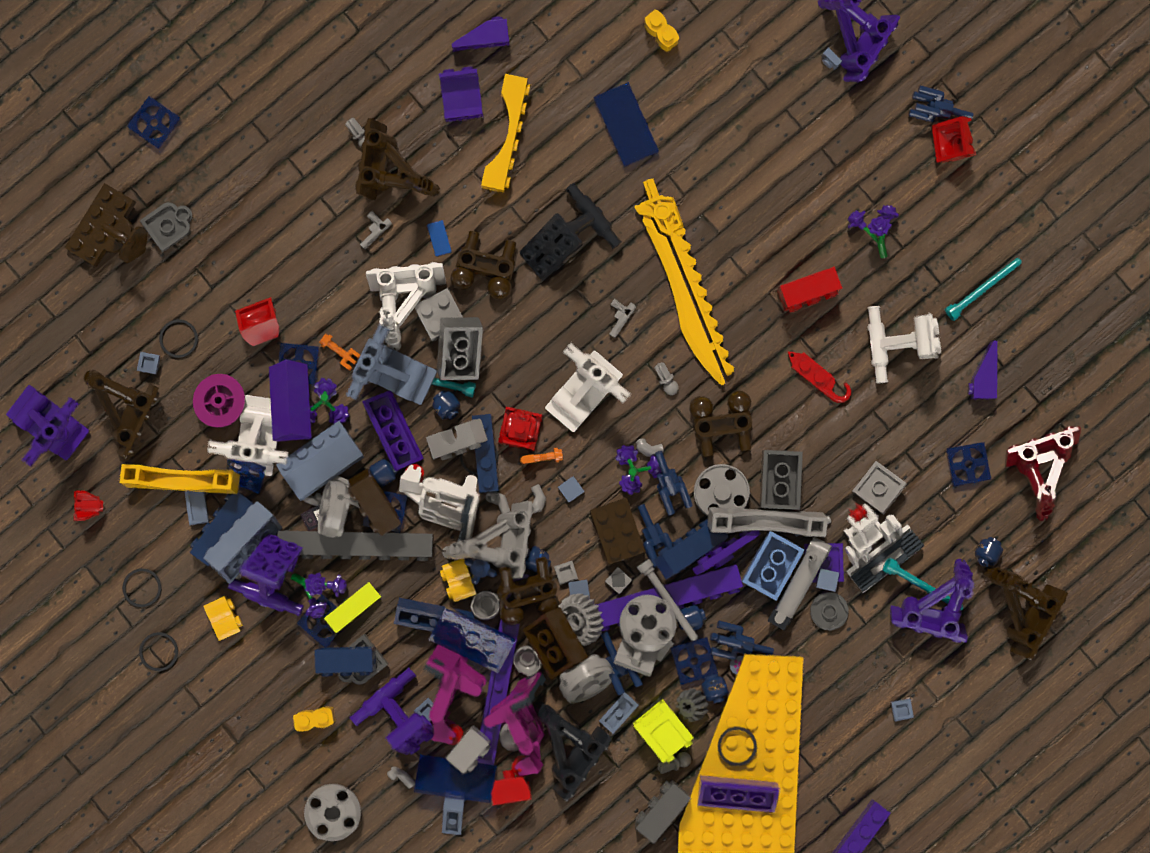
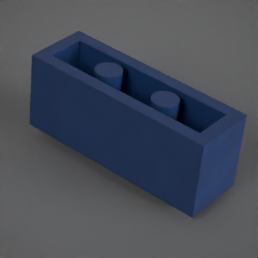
[314,646,376,676]

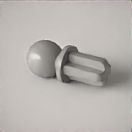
[345,118,365,148]
[654,362,679,395]
[657,752,691,774]

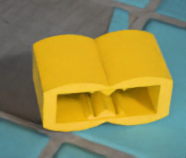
[644,10,679,52]
[440,558,477,602]
[204,596,243,641]
[293,706,336,731]

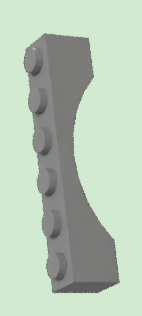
[708,507,828,537]

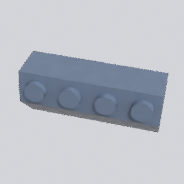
[276,421,364,501]
[203,501,282,584]

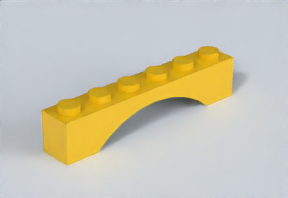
[481,74,531,193]
[119,464,240,494]

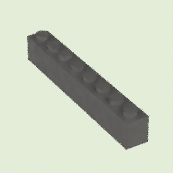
[278,531,433,561]

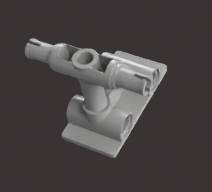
[442,501,533,579]

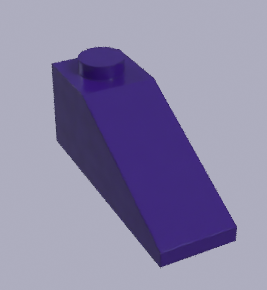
[452,17,509,51]
[968,341,997,399]

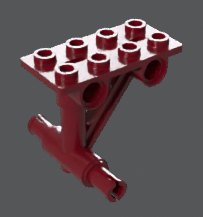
[1005,426,1081,521]

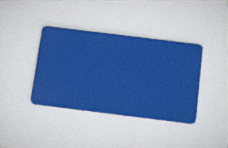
[427,220,452,256]

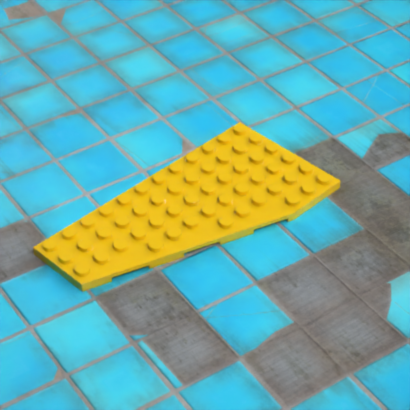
[678,654,803,853]

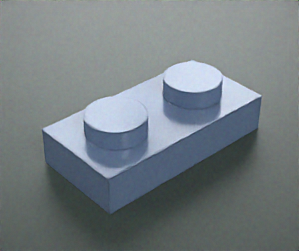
[599,693,639,734]

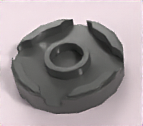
[810,592,849,630]

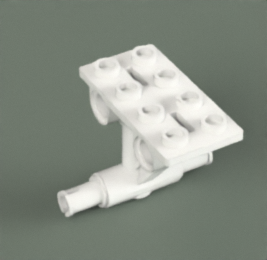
[366,262,446,351]
[867,306,941,383]
[545,343,631,432]
[208,395,288,476]

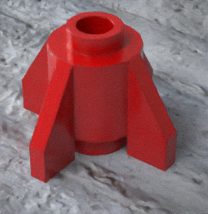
[73,491,103,521]

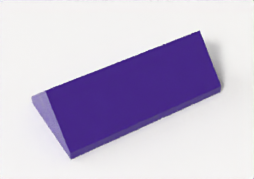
[269,360,312,441]
[362,391,424,472]
[697,775,780,813]

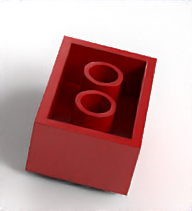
[777,266,842,313]

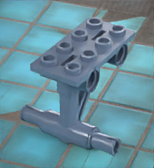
[346,324,437,405]

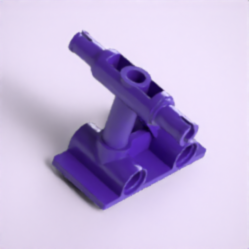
[818,0,900,82]
[6,385,90,467]
[228,534,304,616]
[890,559,974,643]
[350,667,434,755]

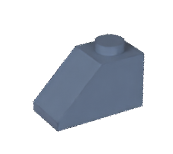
[442,791,465,835]

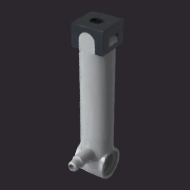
[768,537,832,630]

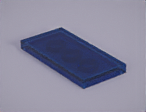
[594,82,659,167]
[429,605,516,673]
[414,755,496,803]

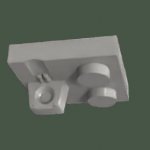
[853,461,907,515]
[614,634,663,677]

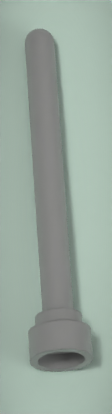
[637,559,697,641]

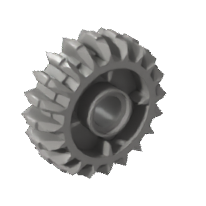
[558,593,604,645]

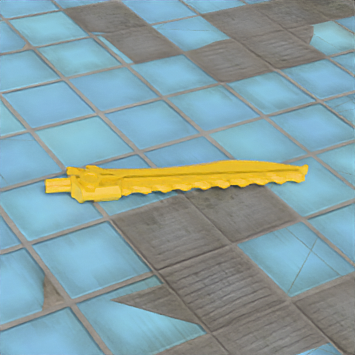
[635,179,734,385]

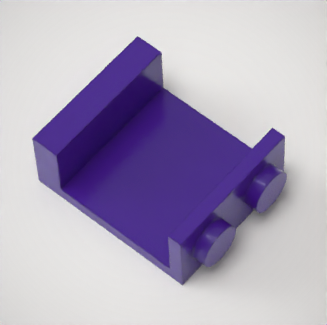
[439,67,483,122]

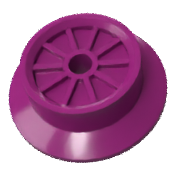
[193,374,245,427]

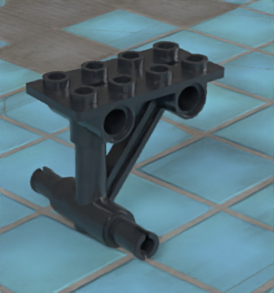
[519,182,622,281]
[534,702,612,802]

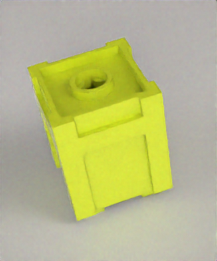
[633,699,693,763]

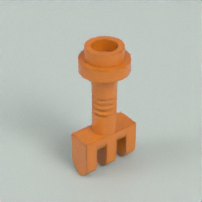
[319,334,361,371]
[520,448,563,464]

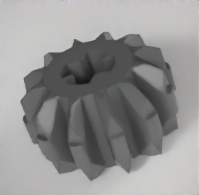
[676,688,709,722]

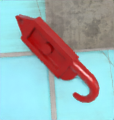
[787,351,851,403]

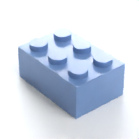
[741,531,804,600]

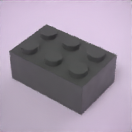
[437,317,483,380]
[759,450,803,510]
[635,779,691,843]

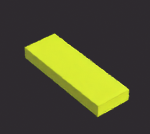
[324,582,381,634]

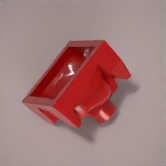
[932,116,976,163]
[235,297,279,346]
[498,406,543,452]
[492,770,532,805]

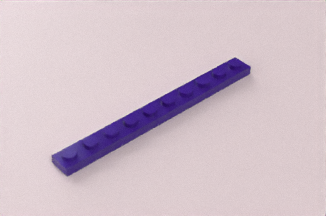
[476,574,529,765]

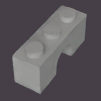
[426,419,488,460]

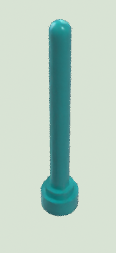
[945,258,1022,321]
[432,378,476,398]
[882,557,963,610]

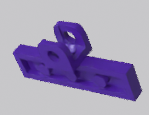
[693,530,761,575]

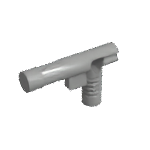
[360,211,392,249]
[609,299,636,338]

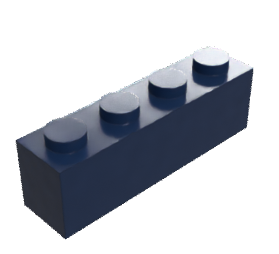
[472,414,499,493]
[190,491,255,566]
[654,519,729,579]
[394,598,474,639]

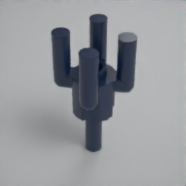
[908,85,973,122]
[655,451,693,515]
[638,504,673,567]
[465,558,498,584]
[710,621,774,660]
[601,632,642,696]

